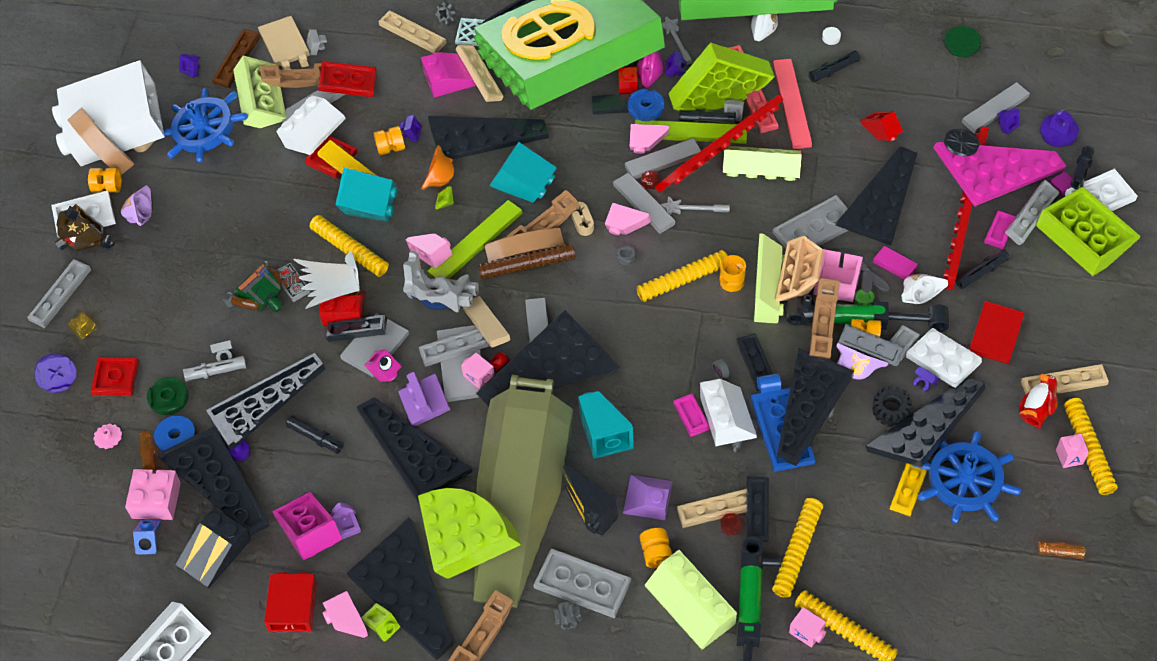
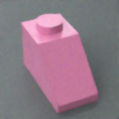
[630,124,669,154]
[605,203,652,236]
[406,234,452,269]
[322,591,368,638]

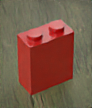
[264,572,317,632]

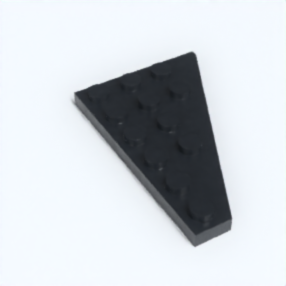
[476,310,620,407]
[347,518,453,660]

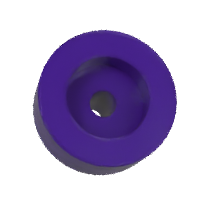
[228,440,250,462]

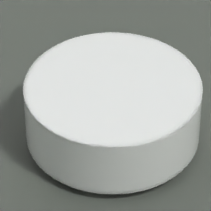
[822,27,841,45]

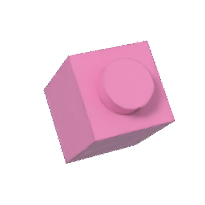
[461,353,495,390]
[1056,434,1088,468]
[789,607,826,648]

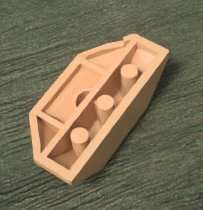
[775,236,824,302]

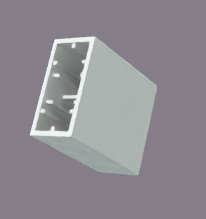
[52,60,165,166]

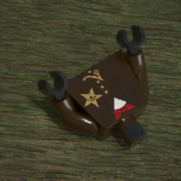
[55,204,115,251]

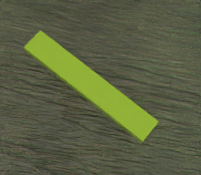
[635,120,747,144]
[427,200,522,279]

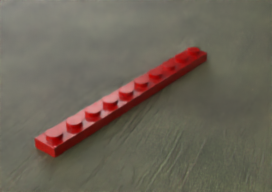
[943,126,989,290]

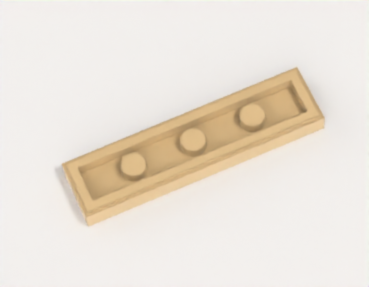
[379,10,446,53]
[456,45,504,102]
[462,296,510,348]
[1021,364,1109,394]
[677,489,746,528]

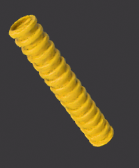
[309,215,389,277]
[637,250,728,302]
[1063,398,1118,495]
[772,498,823,597]
[795,590,898,661]

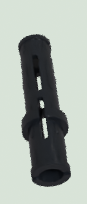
[809,50,860,83]
[679,109,736,124]
[1070,146,1095,189]
[955,249,1010,290]
[286,416,344,454]

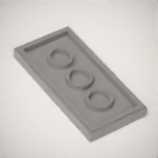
[772,195,848,248]
[437,325,481,402]
[533,548,631,619]

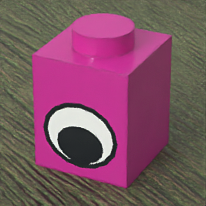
[364,349,402,382]

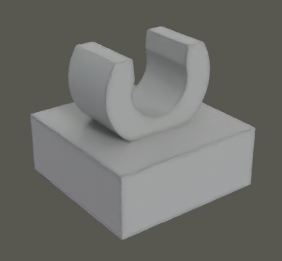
[306,30,327,55]
[724,99,744,122]
[210,340,234,361]

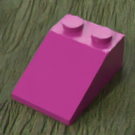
[421,52,476,98]
[272,492,342,560]

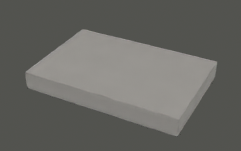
[340,313,409,377]

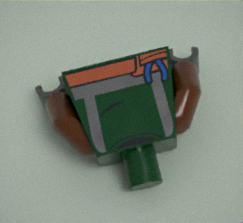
[222,261,284,312]

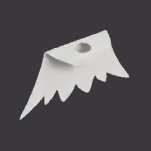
[293,251,359,309]

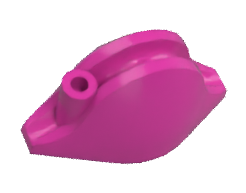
[637,51,664,88]

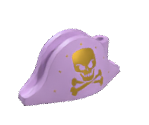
[121,185,152,226]
[836,343,888,380]

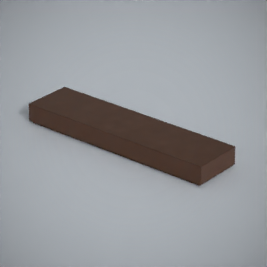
[212,29,260,88]

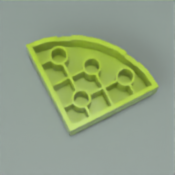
[668,43,775,111]
[418,488,522,579]

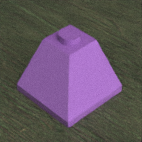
[623,475,673,520]

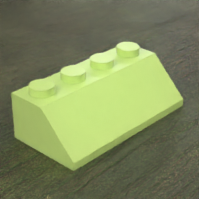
[234,56,287,128]
[723,146,801,181]
[754,234,785,323]
[645,550,737,650]

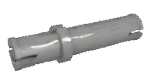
[183,356,246,382]

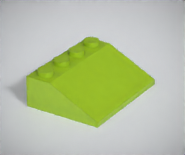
[1036,187,1140,276]

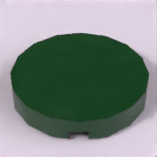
[944,26,981,57]
[147,377,189,415]

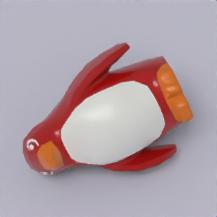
[1019,374,1058,429]

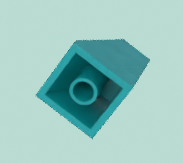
[490,142,557,203]
[335,168,398,222]
[578,391,634,459]

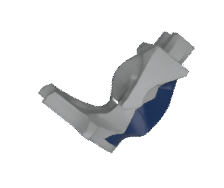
[403,251,479,312]

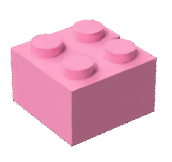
[814,249,863,303]
[125,469,181,520]

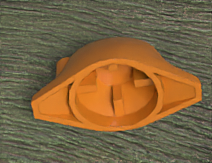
[421,145,454,190]

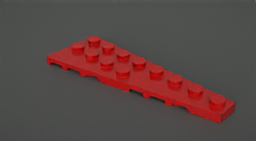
[655,94,784,193]

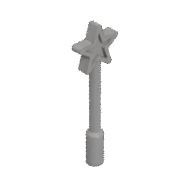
[662,16,693,65]
[661,197,730,215]

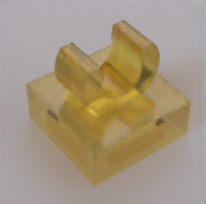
[68,312,97,340]

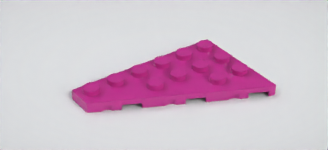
[933,142,1067,206]

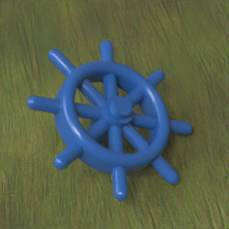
[163,88,248,163]
[912,431,1022,524]

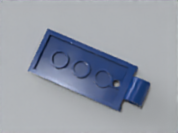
[750,373,815,472]

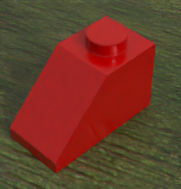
[618,65,638,95]
[860,111,903,142]

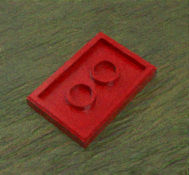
[318,61,376,97]
[969,301,1025,365]

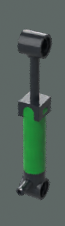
[786,295,949,332]
[737,536,781,661]

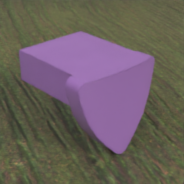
[331,502,361,539]

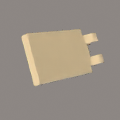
[258,16,310,70]

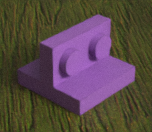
[398,372,451,427]

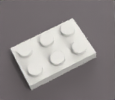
[1065,169,1137,211]
[51,190,116,238]
[906,328,982,388]

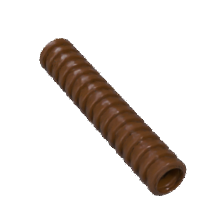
[478,242,575,280]

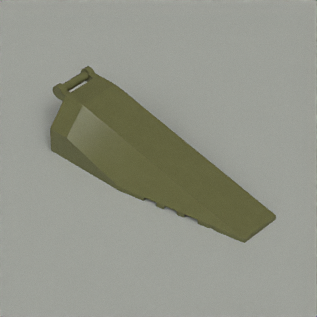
[473,375,574,608]

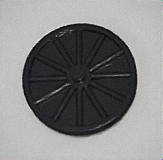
[944,129,979,157]

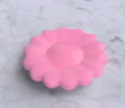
[93,424,122,449]

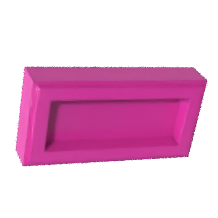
[984,210,1016,249]
[873,246,918,280]
[673,394,710,437]

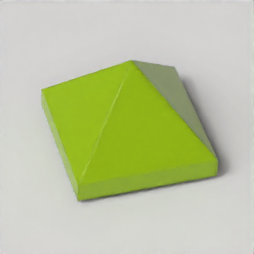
[435,186,454,210]

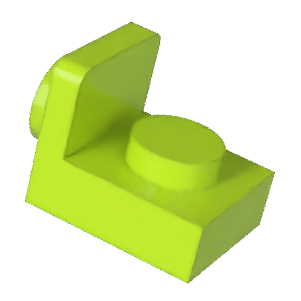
[361,603,400,642]

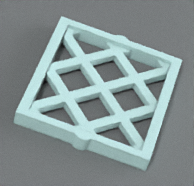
[455,18,484,46]

